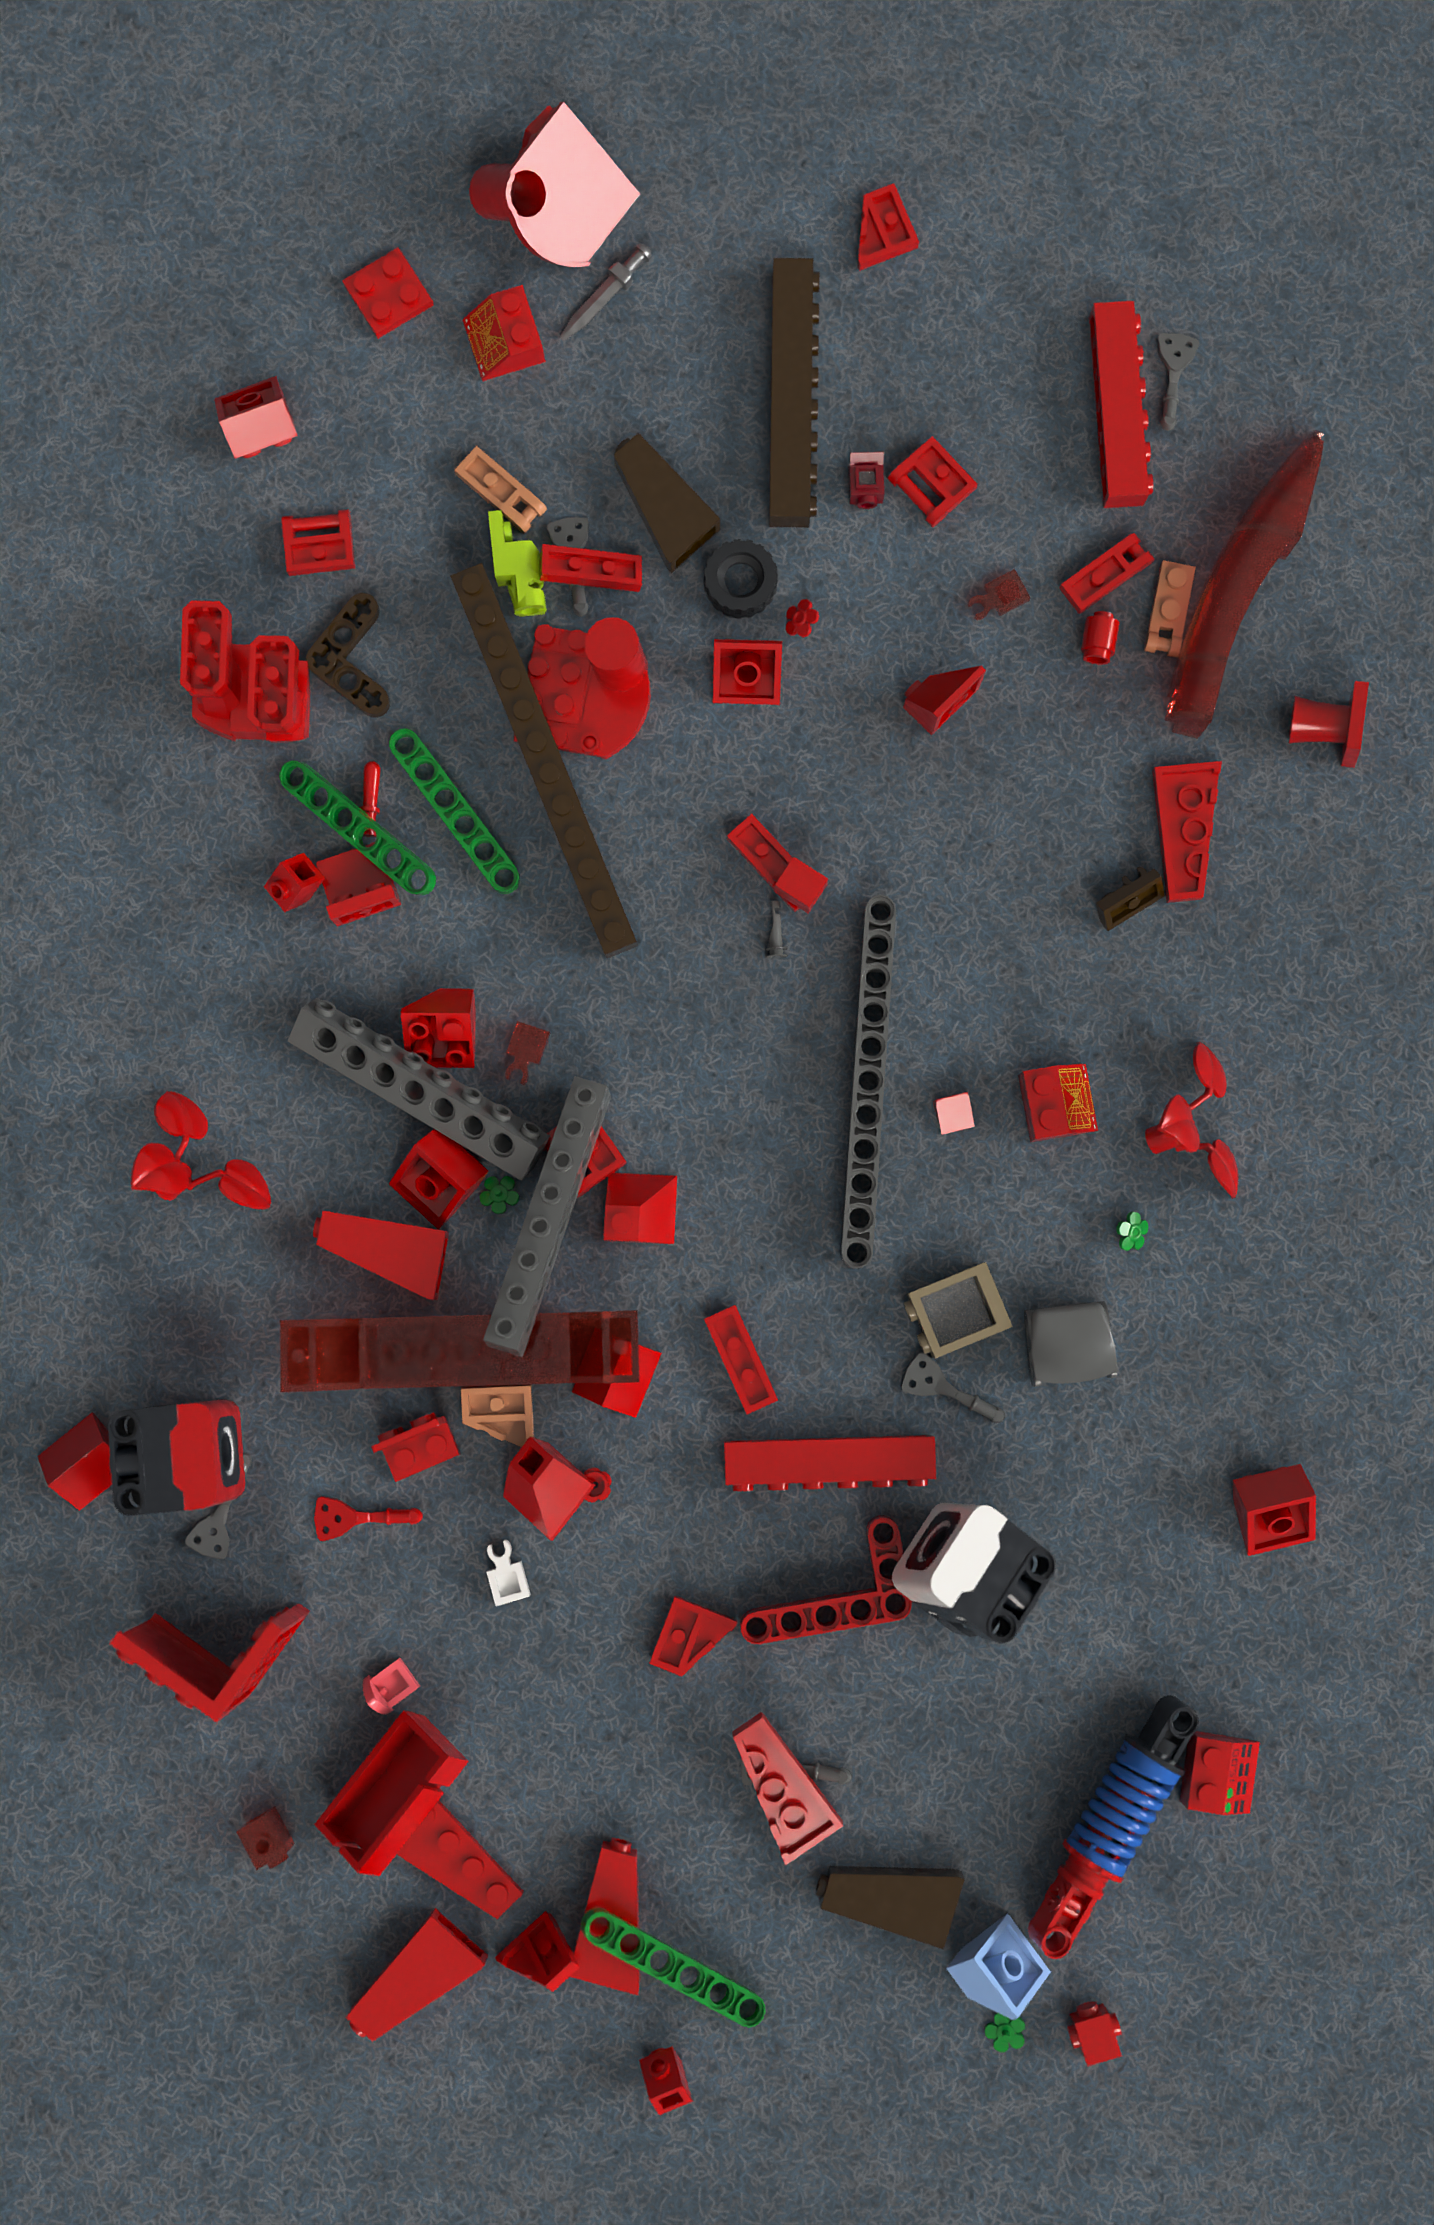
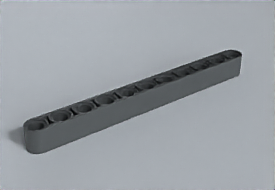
[840,895,896,1269]

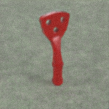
[314,1496,423,1541]

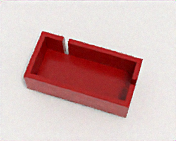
[314,1710,469,1876]

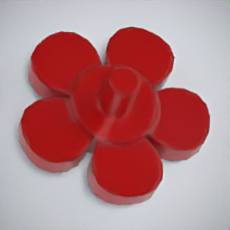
[785,599,819,638]

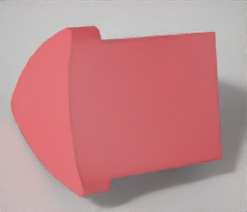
[363,1658,420,1715]

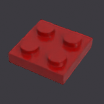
[342,247,434,339]

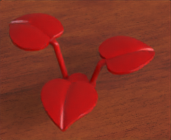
[1145,1042,1239,1199]
[131,1091,271,1210]

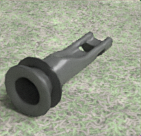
[765,901,788,959]

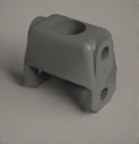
[1024,1301,1118,1387]

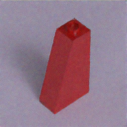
[313,1211,449,1300]
[570,1838,641,1995]
[346,1908,488,2042]

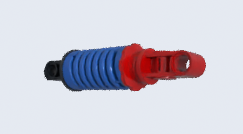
[1028,1695,1199,1959]

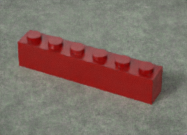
[1089,301,1153,508]
[724,1435,936,1491]

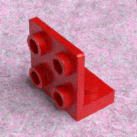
[316,842,402,927]
[371,1413,461,1482]

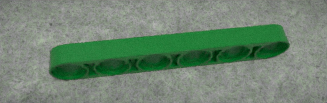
[389,729,520,894]
[279,761,436,895]
[581,1907,766,2027]

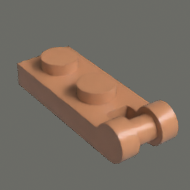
[454,446,547,534]
[1144,560,1196,658]

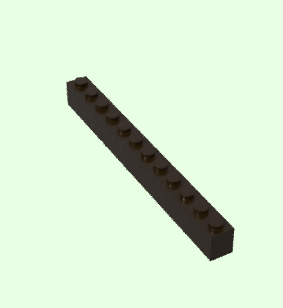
[450,563,638,959]

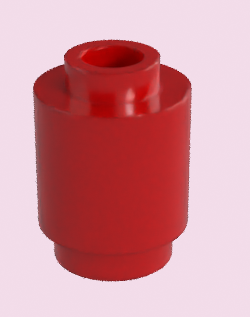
[1081,611,1120,665]

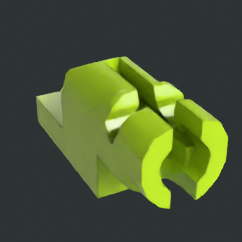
[488,510,546,617]

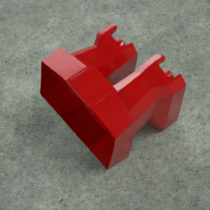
[180,601,310,743]

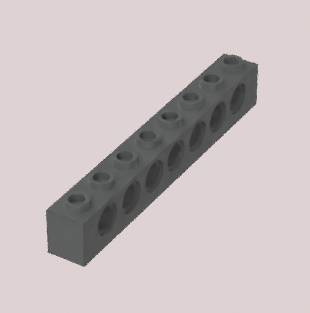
[288,998,550,1181]
[483,1076,611,1357]

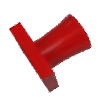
[1288,681,1369,768]

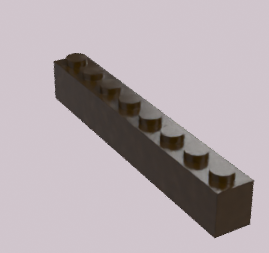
[769,258,820,528]

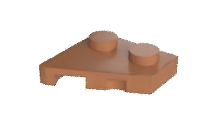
[461,1383,534,1447]

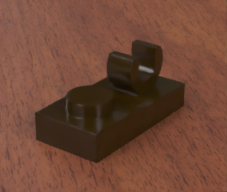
[1096,867,1165,931]

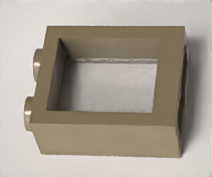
[903,1262,1013,1358]

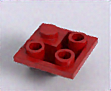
[401,988,476,1068]
[503,1436,595,1541]

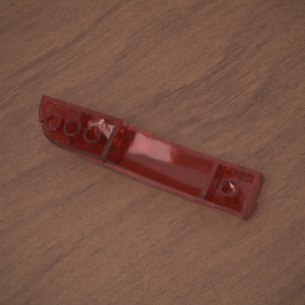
[1165,430,1324,739]

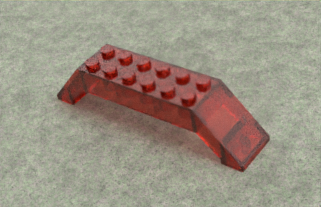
[280,1310,640,1392]

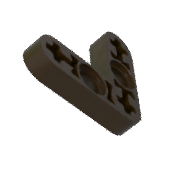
[306,593,390,718]

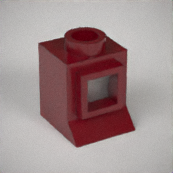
[848,452,885,509]

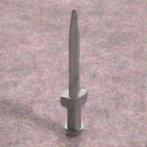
[560,244,651,340]

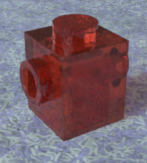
[236,1806,295,1870]

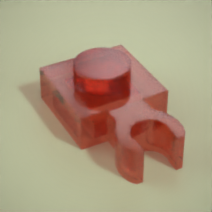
[968,569,1031,620]
[505,1021,551,1085]

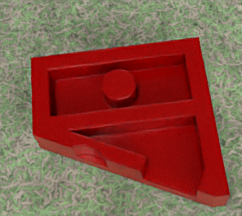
[858,183,919,271]
[649,1595,738,1677]

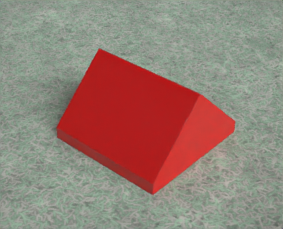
[713,639,782,705]
[572,1328,662,1418]
[37,1412,112,1511]

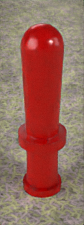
[360,761,381,837]

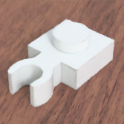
[487,1539,531,1606]

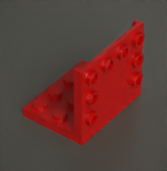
[109,1603,310,1723]

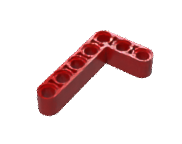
[741,1515,912,1644]

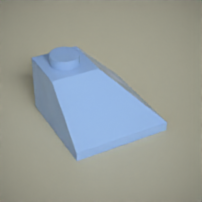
[946,1913,1051,2020]

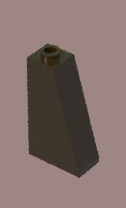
[614,433,720,573]
[815,1866,965,1949]

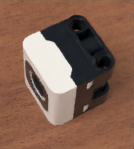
[892,1503,1056,1643]

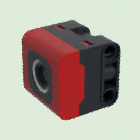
[108,1399,245,1516]

